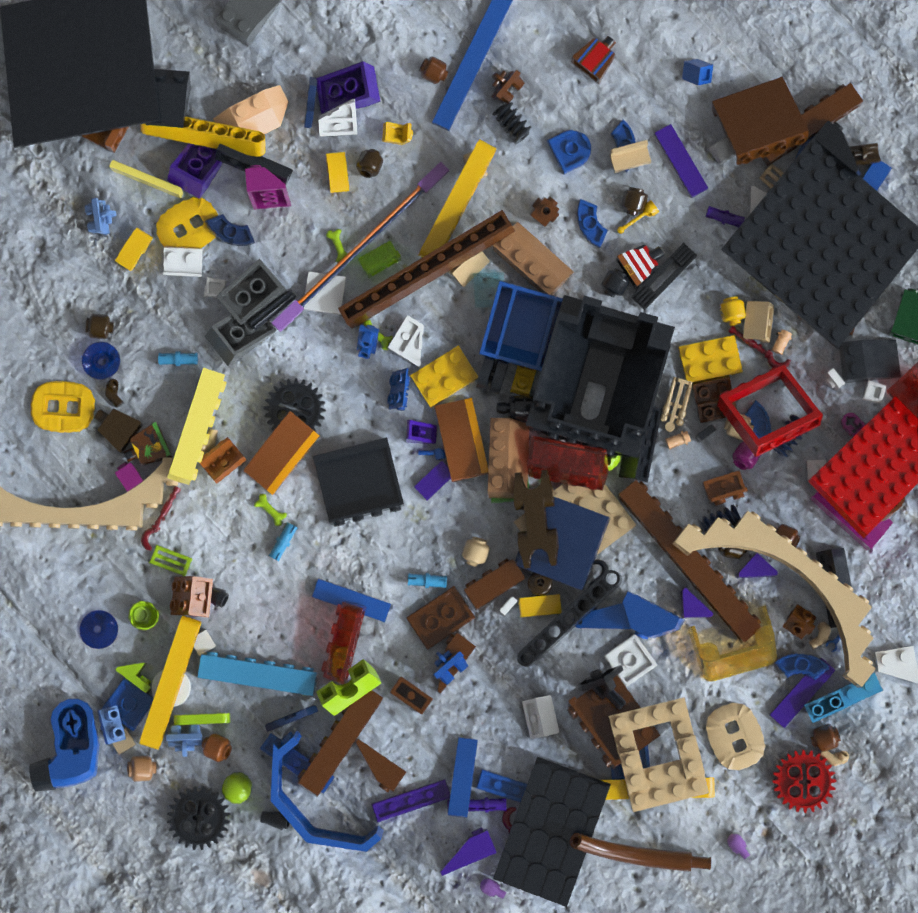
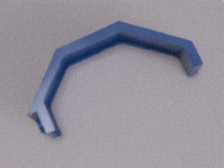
[270,731,384,852]

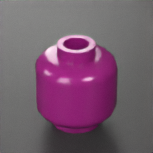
[732,442,761,470]

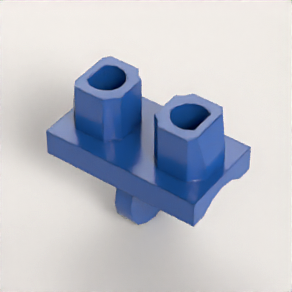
[357,325,379,359]
[433,650,468,685]

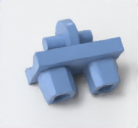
[85,198,117,235]
[97,705,126,745]
[166,725,204,757]

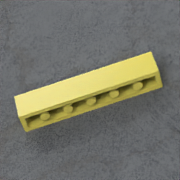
[167,368,227,485]

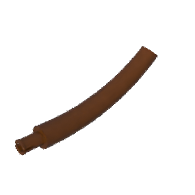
[570,833,711,872]

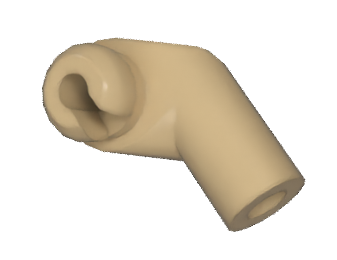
[201,429,218,454]
[820,751,849,766]

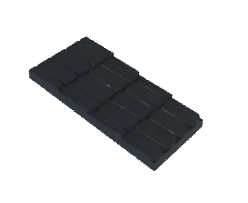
[493,757,611,907]

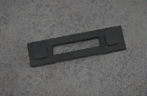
[631,242,697,310]

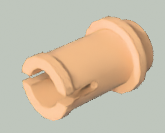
[771,329,792,355]
[665,430,691,450]

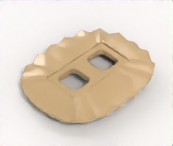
[706,703,765,770]

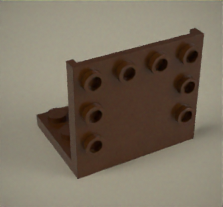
[567,675,661,769]

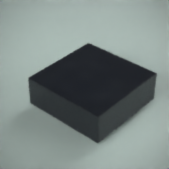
[696,424,717,443]

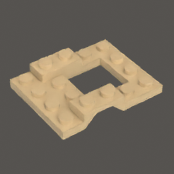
[513,464,636,583]
[608,698,709,812]

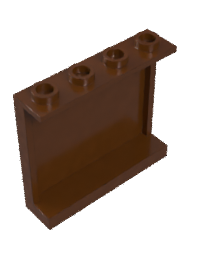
[712,76,809,165]

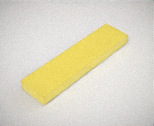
[109,160,184,199]

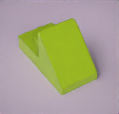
[115,663,152,694]

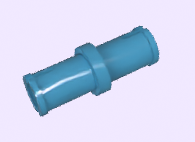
[158,351,198,366]
[268,522,298,561]
[408,573,447,588]

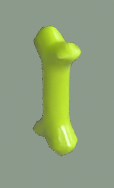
[326,229,348,263]
[364,320,393,350]
[254,494,287,526]

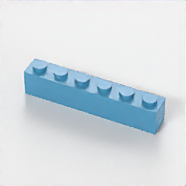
[197,652,318,696]

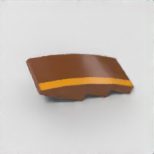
[435,398,489,482]
[244,411,320,495]

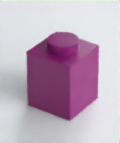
[115,462,144,492]

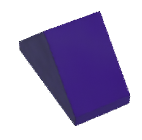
[406,420,437,444]
[736,553,778,578]
[681,587,714,619]

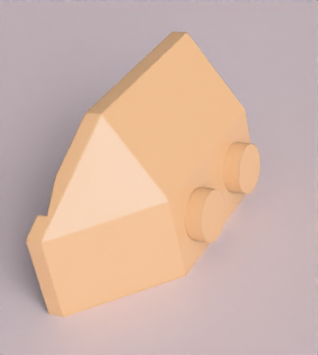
[213,85,289,134]

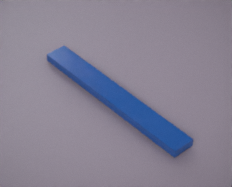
[432,0,513,131]

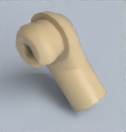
[809,622,831,650]

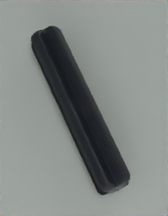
[249,290,296,330]

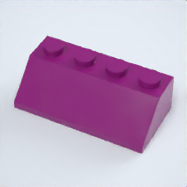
[245,165,291,210]
[810,491,893,550]

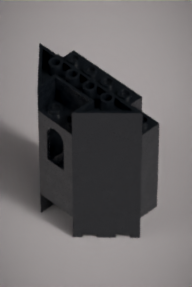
[526,295,675,458]

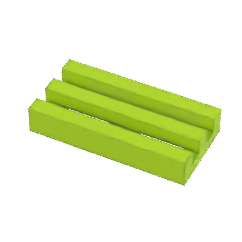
[149,545,193,576]

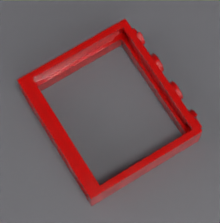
[718,365,823,457]

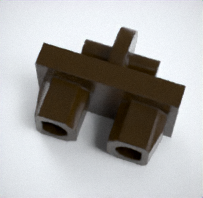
[850,143,881,165]

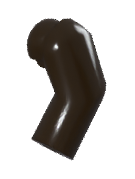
[105,379,123,408]

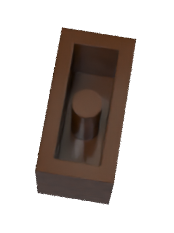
[390,677,433,715]

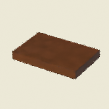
[406,586,475,650]

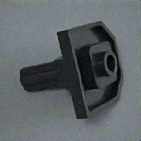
[577,665,626,710]

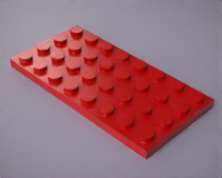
[808,396,918,538]

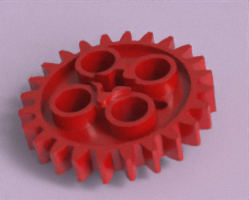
[772,749,837,813]

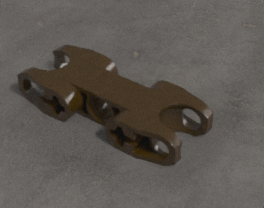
[513,470,559,569]

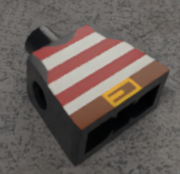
[616,245,664,290]

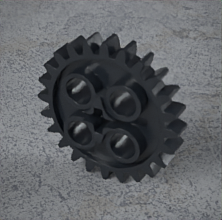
[264,378,326,432]
[167,786,231,850]

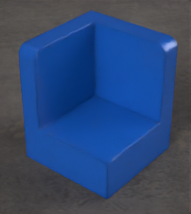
[682,59,713,85]

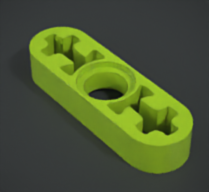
[174,713,230,725]

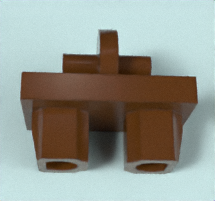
[491,70,525,104]

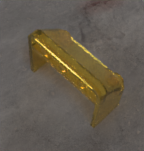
[688,605,777,682]

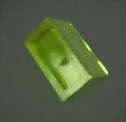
[358,241,401,278]

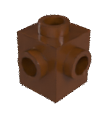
[530,196,559,227]
[782,604,816,640]

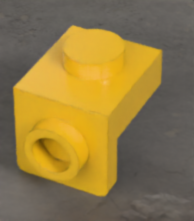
[382,122,413,145]

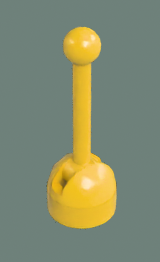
[617,200,659,234]

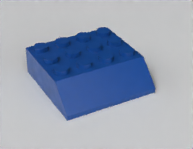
[479,281,563,372]

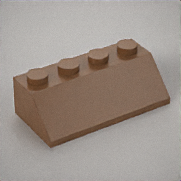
[493,222,574,296]
[488,418,530,499]

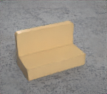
[609,140,651,173]
[448,251,490,287]
[743,301,774,343]

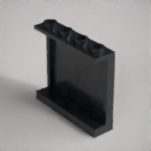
[312,437,404,527]

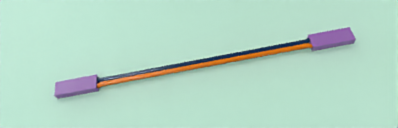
[272,162,449,332]

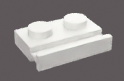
[163,246,203,277]

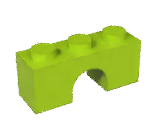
[316,659,381,716]

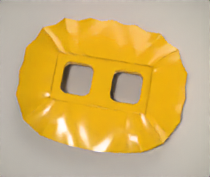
[156,197,218,248]
[31,381,95,433]

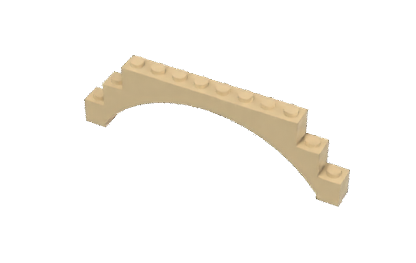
[0,457,180,531]
[672,511,876,688]

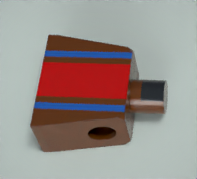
[571,36,616,84]

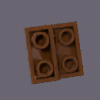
[692,375,737,423]

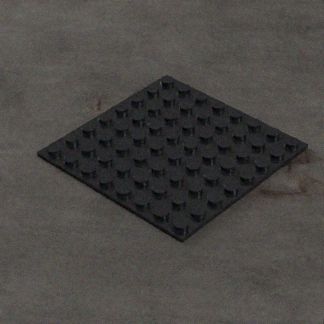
[0,0,160,148]
[721,137,918,349]

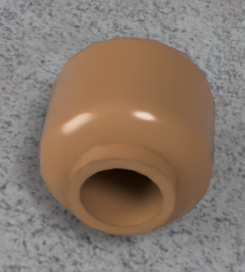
[127,755,156,782]

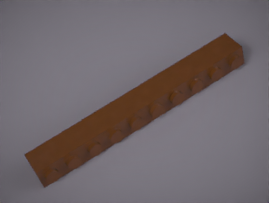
[338,210,515,329]
[617,480,762,644]

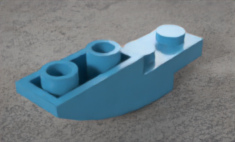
[804,673,883,723]

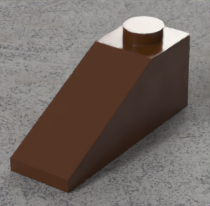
[438,632,476,694]
[356,739,407,792]

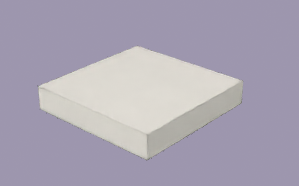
[304,272,346,315]
[603,634,657,687]

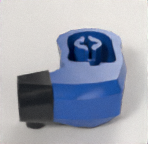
[29,699,100,792]

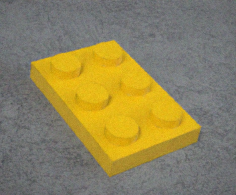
[678,335,743,385]
[410,345,478,408]

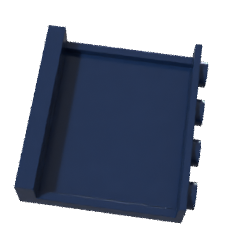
[515,497,610,590]

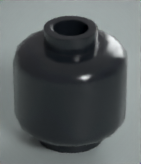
[601,268,630,298]

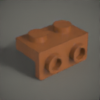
[200,437,246,484]
[702,470,748,506]

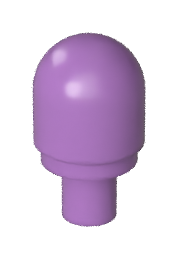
[727,834,750,860]
[480,878,507,899]

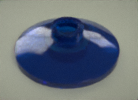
[82,342,120,380]
[79,610,118,649]

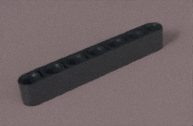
[517,570,622,667]

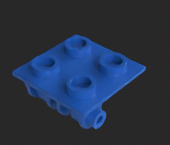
[387,368,410,411]

